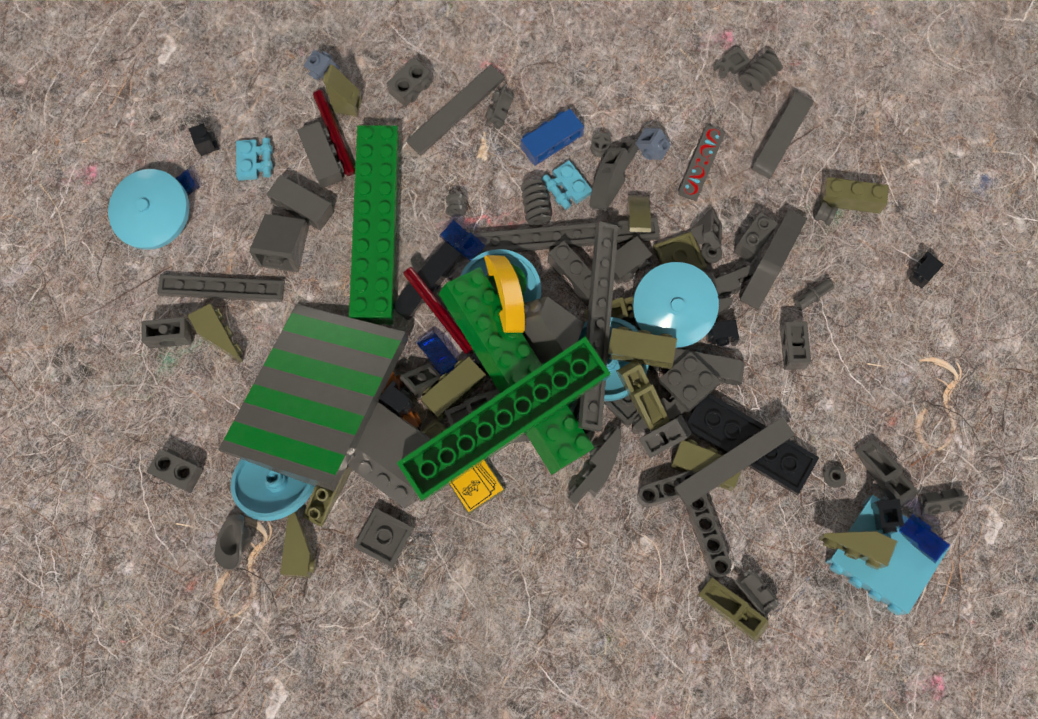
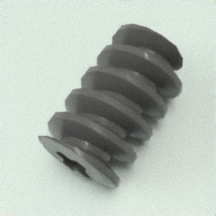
[739,50,783,92]
[521,179,551,225]

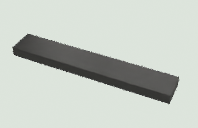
[406,65,505,156]
[157,274,284,302]
[674,417,795,507]

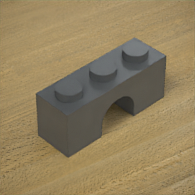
[548,241,592,307]

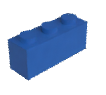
[521,109,584,166]

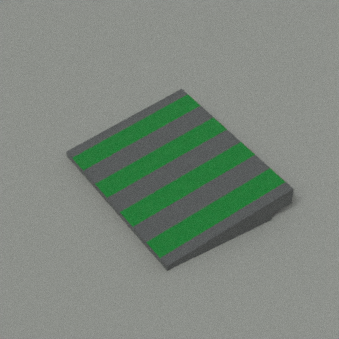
[218,304,408,491]

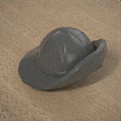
[214,514,252,570]

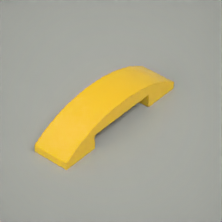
[484,255,525,333]

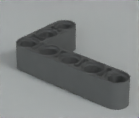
[740,209,807,310]
[637,471,732,578]

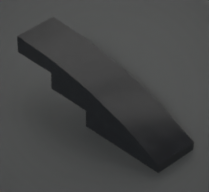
[393,242,462,320]

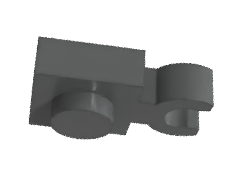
[713,47,751,79]

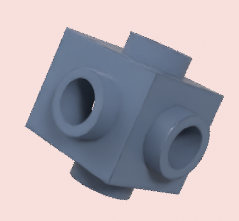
[304,50,340,81]
[635,128,671,160]

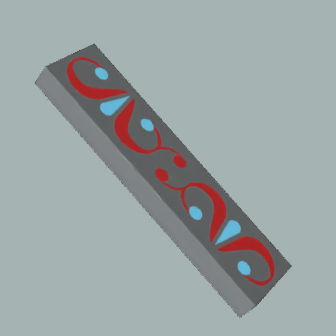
[678,125,725,202]

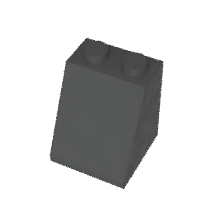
[249,213,309,273]
[522,296,585,364]

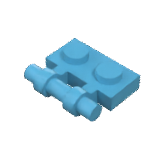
[236,138,273,181]
[541,161,592,210]

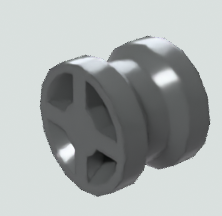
[591,132,611,157]
[446,194,466,217]
[814,201,838,226]

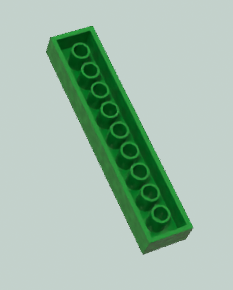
[349,125,399,325]
[439,267,594,475]
[397,337,611,501]

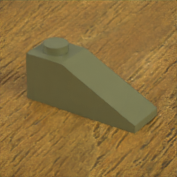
[280,511,316,578]

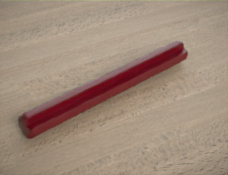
[313,90,355,176]
[403,267,473,354]

